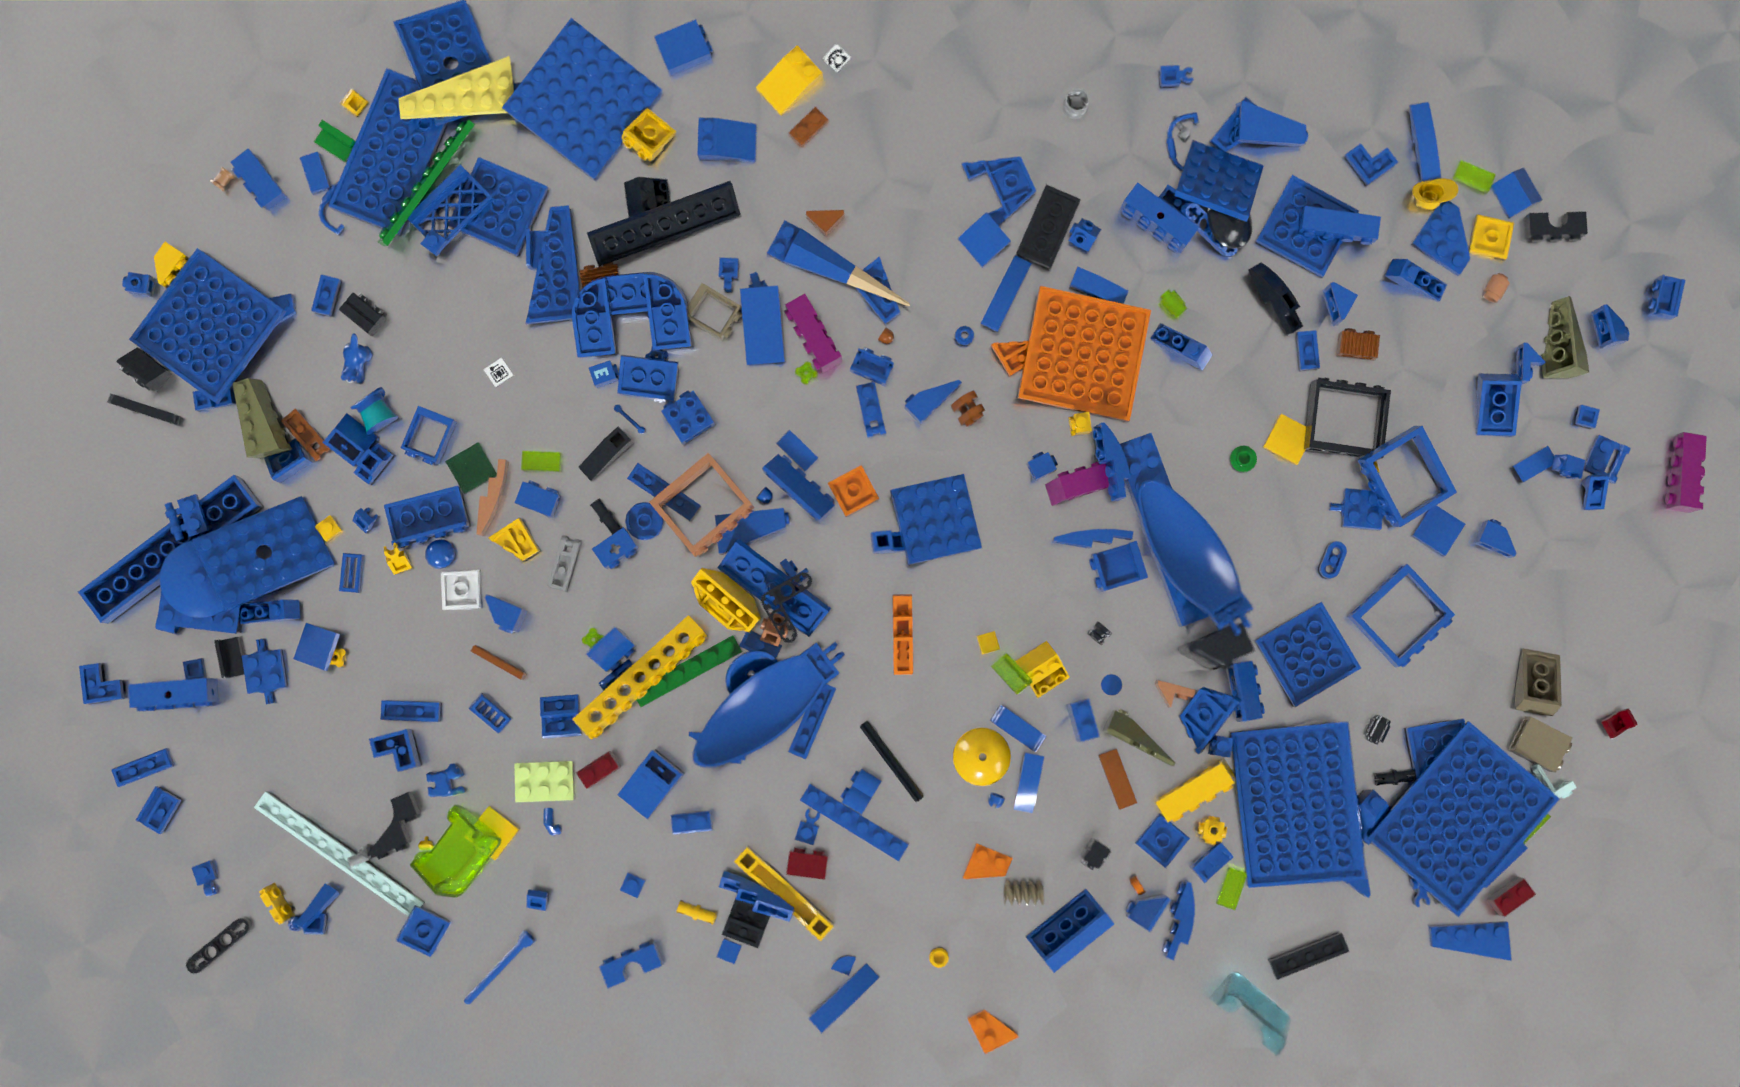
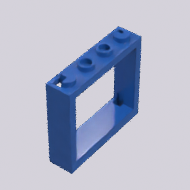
[1358,426,1457,527]
[1348,564,1455,667]

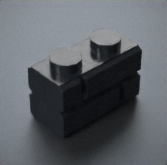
[339,292,386,336]
[1080,838,1111,870]

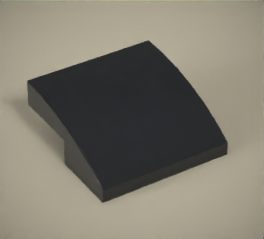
[722,898,770,948]

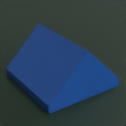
[1490,167,1543,218]
[1323,282,1358,326]
[264,438,312,483]

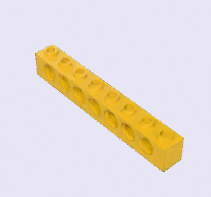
[573,615,707,740]

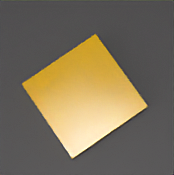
[1469,214,1514,260]
[1262,414,1306,465]
[465,806,520,860]

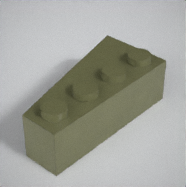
[233,378,292,458]

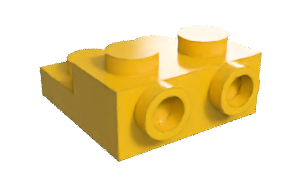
[621,108,676,162]

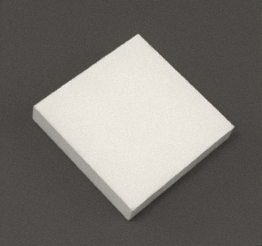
[441,569,482,610]

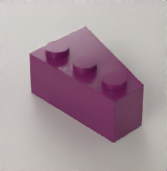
[1045,462,1109,506]

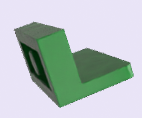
[314,120,355,162]

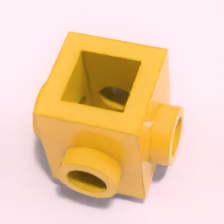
[1198,816,1227,845]

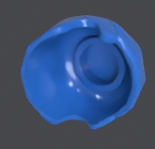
[425,539,455,569]

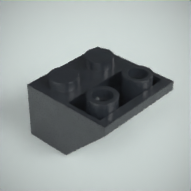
[624,177,670,217]
[116,347,172,391]

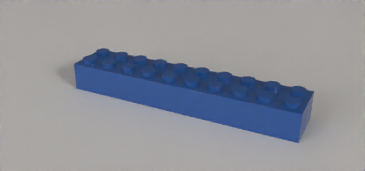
[1120,433,1209,627]
[78,475,262,624]

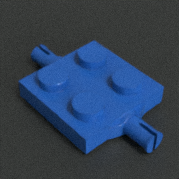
[1329,488,1386,530]
[242,639,287,704]

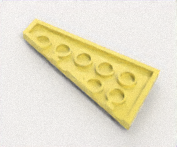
[398,56,514,119]

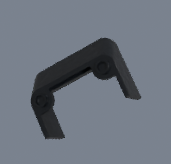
[1178,622,1255,670]

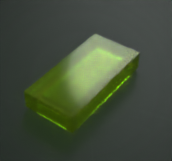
[1452,160,1496,193]
[521,451,561,472]
[1216,867,1247,910]

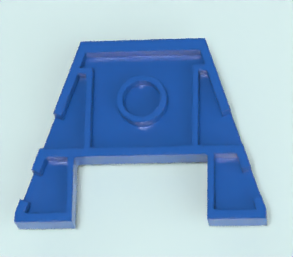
[962,157,1036,226]

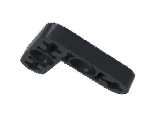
[761,572,812,643]

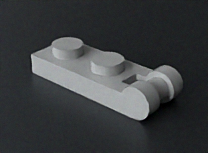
[547,535,581,592]

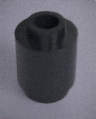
[1365,715,1391,745]

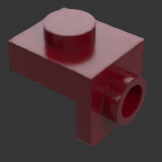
[1601,708,1638,739]

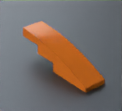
[893,594,913,675]

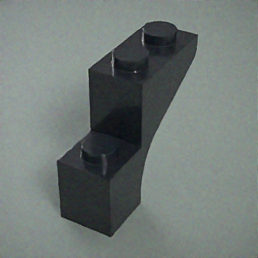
[369,792,420,860]

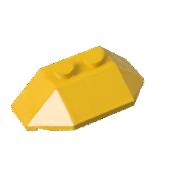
[691,568,761,632]

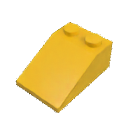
[756,45,823,116]

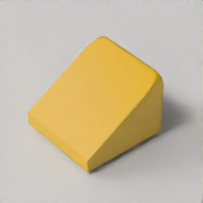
[340,89,368,116]
[976,631,1000,655]

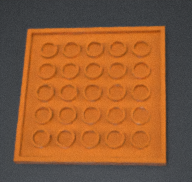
[1017,286,1151,422]

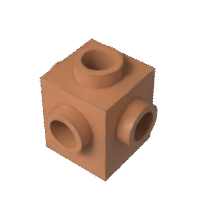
[760,612,788,647]

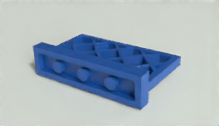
[408,164,494,245]

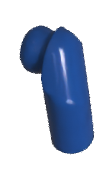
[543,808,561,836]

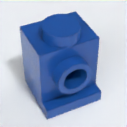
[122,272,155,297]
[1552,454,1585,479]
[1208,736,1233,758]

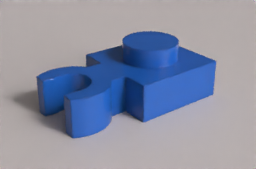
[1160,65,1193,87]
[795,809,820,845]

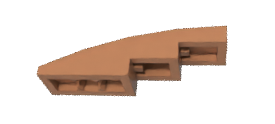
[476,459,509,536]

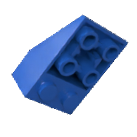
[618,750,684,819]

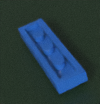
[627,463,701,522]
[788,684,836,759]

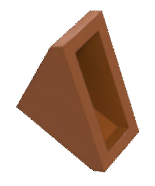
[806,210,844,237]

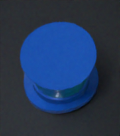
[350,387,398,435]

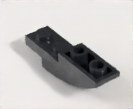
[1248,262,1303,335]

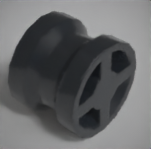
[1088,621,1112,645]

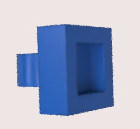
[352,507,378,533]

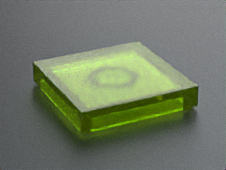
[991,653,1032,695]

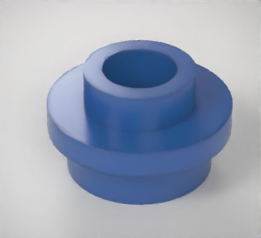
[955,326,974,345]

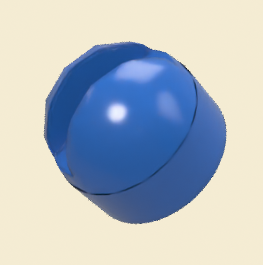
[756,487,773,503]
[988,792,1005,808]

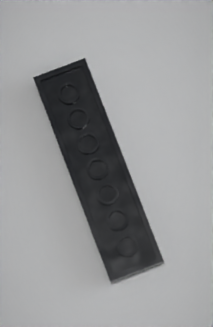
[587,181,741,267]

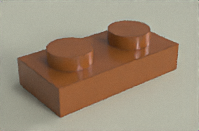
[789,106,829,147]

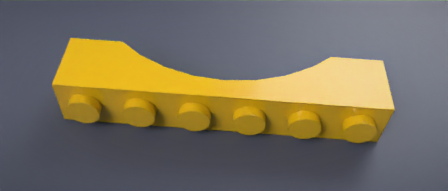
[734,846,834,941]

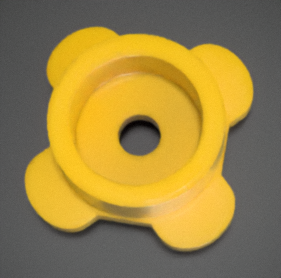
[330,649,346,667]

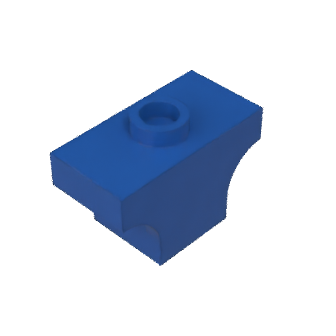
[354,443,394,485]

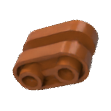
[950,390,985,427]

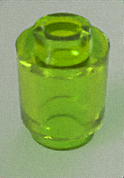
[1160,289,1187,318]

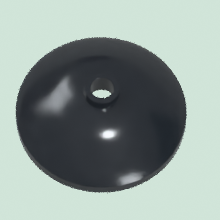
[1207,208,1252,249]

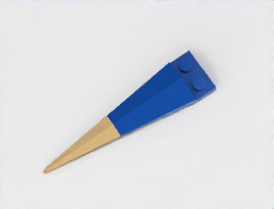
[767,220,910,306]

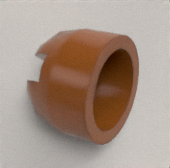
[878,327,894,344]

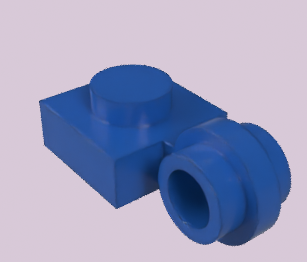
[288,914,326,935]

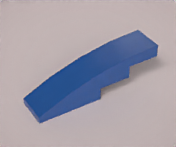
[1409,102,1441,182]
[981,255,1032,332]
[1052,529,1134,549]
[719,871,794,922]
[809,963,880,1033]

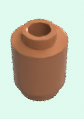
[1483,273,1510,303]

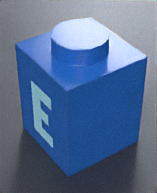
[589,360,619,388]

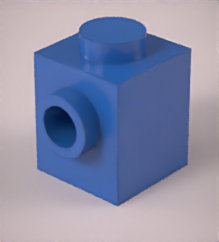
[1027,451,1058,481]

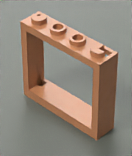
[649,453,754,557]

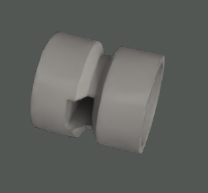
[1063,88,1090,119]

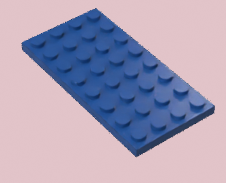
[328,68,447,235]

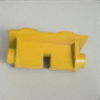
[259,883,295,925]

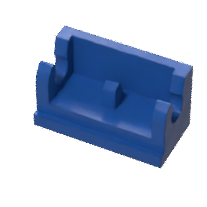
[1190,841,1234,883]

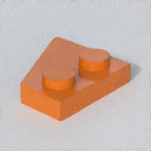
[991,341,1028,376]
[962,843,1013,879]
[967,1009,1018,1054]

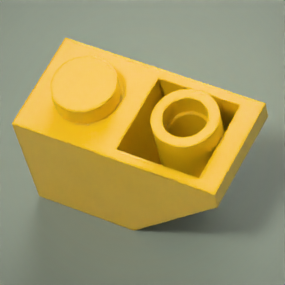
[154,241,189,288]

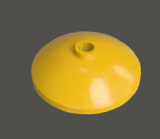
[953,728,1011,786]

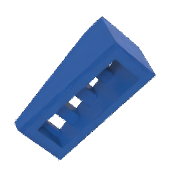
[468,693,511,734]

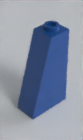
[1234,101,1308,147]
[715,508,789,555]

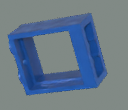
[401,406,457,465]

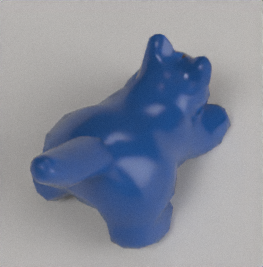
[341,333,372,384]

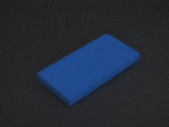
[740,286,785,365]

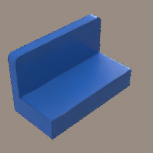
[526,228,545,270]

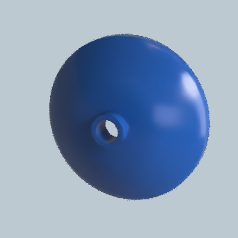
[725,650,778,694]

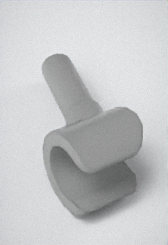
[1173,115,1190,142]

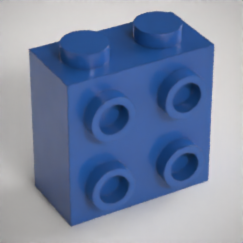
[661,390,715,445]

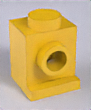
[1068,412,1092,436]

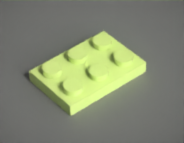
[514,761,574,802]

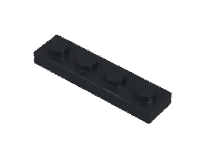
[1269,933,1350,980]

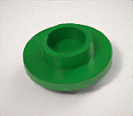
[1230,445,1257,472]

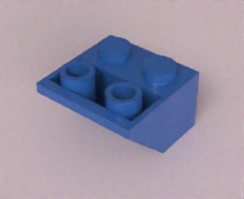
[322,413,377,467]

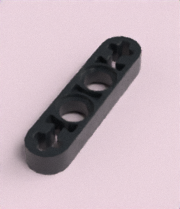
[107,393,181,426]
[186,918,252,974]

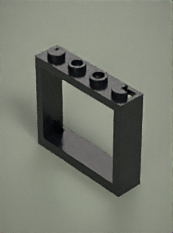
[1304,377,1391,460]

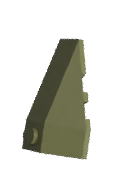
[1541,296,1589,378]
[1103,708,1175,766]

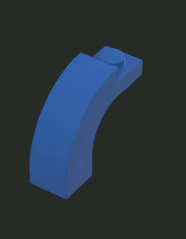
[870,530,904,554]

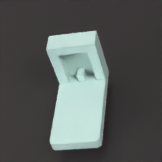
[1531,764,1577,799]

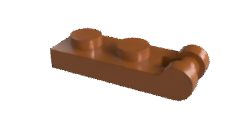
[281,408,331,461]

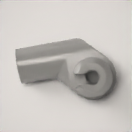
[347,846,371,867]

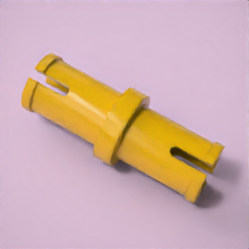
[677,901,717,925]

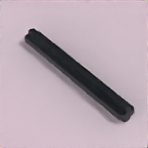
[860,721,924,802]

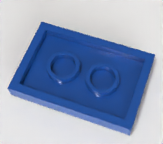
[617,355,679,401]

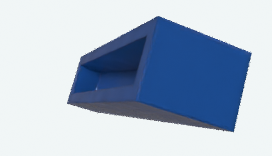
[296,883,340,930]

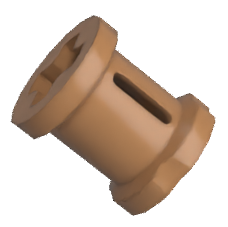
[210,166,235,192]

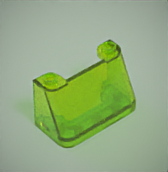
[410,805,502,898]

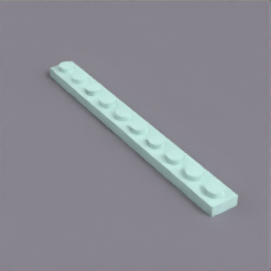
[254,791,424,916]

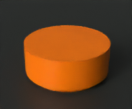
[1130,875,1146,895]

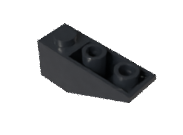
[578,426,633,481]

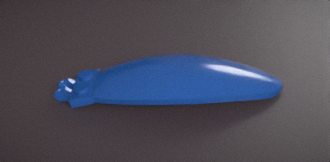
[1138,479,1253,635]
[693,642,845,767]

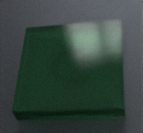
[445,442,497,494]

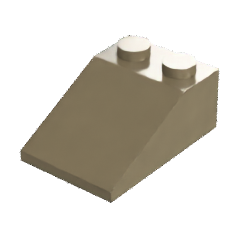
[1515,649,1562,716]

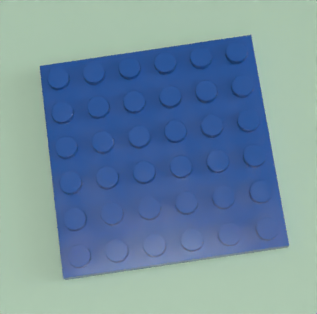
[502,18,662,180]
[129,248,286,404]

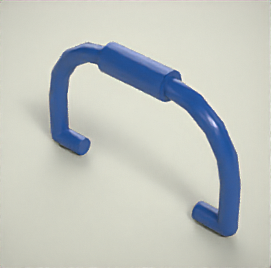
[1166,112,1199,171]
[319,181,345,234]

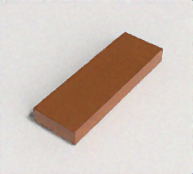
[471,645,527,680]
[1098,749,1137,810]

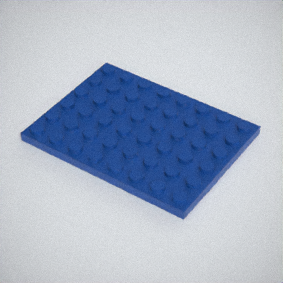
[1231,721,1367,888]
[1367,721,1560,917]

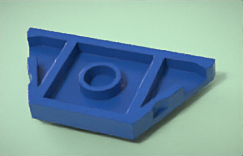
[1180,687,1242,754]

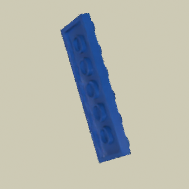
[717,539,831,637]

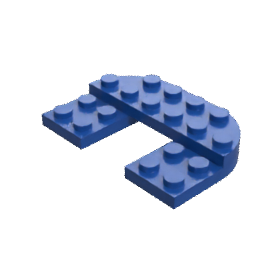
[572,272,692,358]

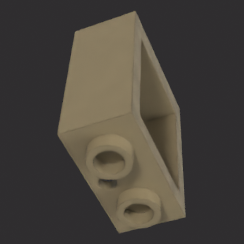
[687,283,742,341]

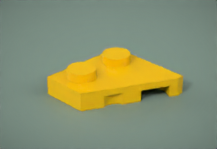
[488,518,540,561]

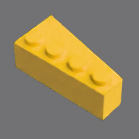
[1155,758,1236,822]

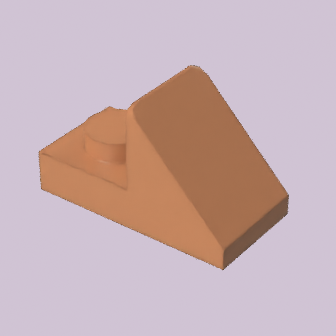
[1155,680,1196,708]

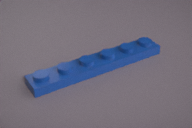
[800,784,909,861]

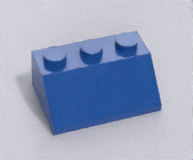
[1227,661,1265,722]

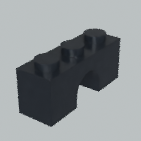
[1524,211,1588,242]

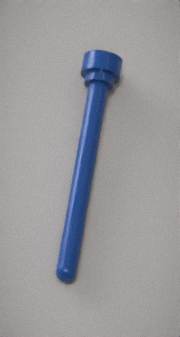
[464,930,535,1005]

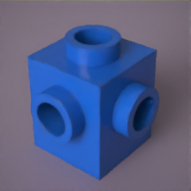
[1068,218,1102,252]

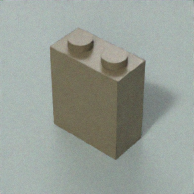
[1508,716,1572,772]

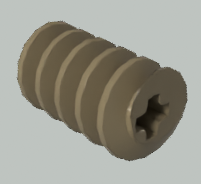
[1003,880,1044,906]

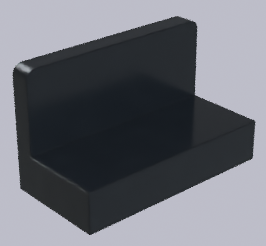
[214,637,244,678]

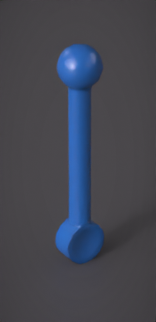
[614,405,645,434]

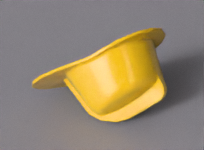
[1412,178,1459,210]

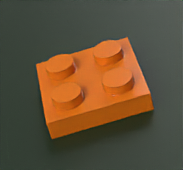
[828,465,879,517]

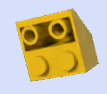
[1015,641,1070,698]

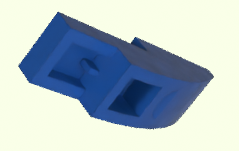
[1093,422,1131,501]
[1163,880,1195,960]

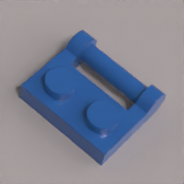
[1584,435,1631,484]

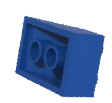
[697,118,757,162]
[1476,373,1522,436]
[586,627,636,672]

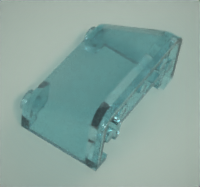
[1210,972,1291,1056]

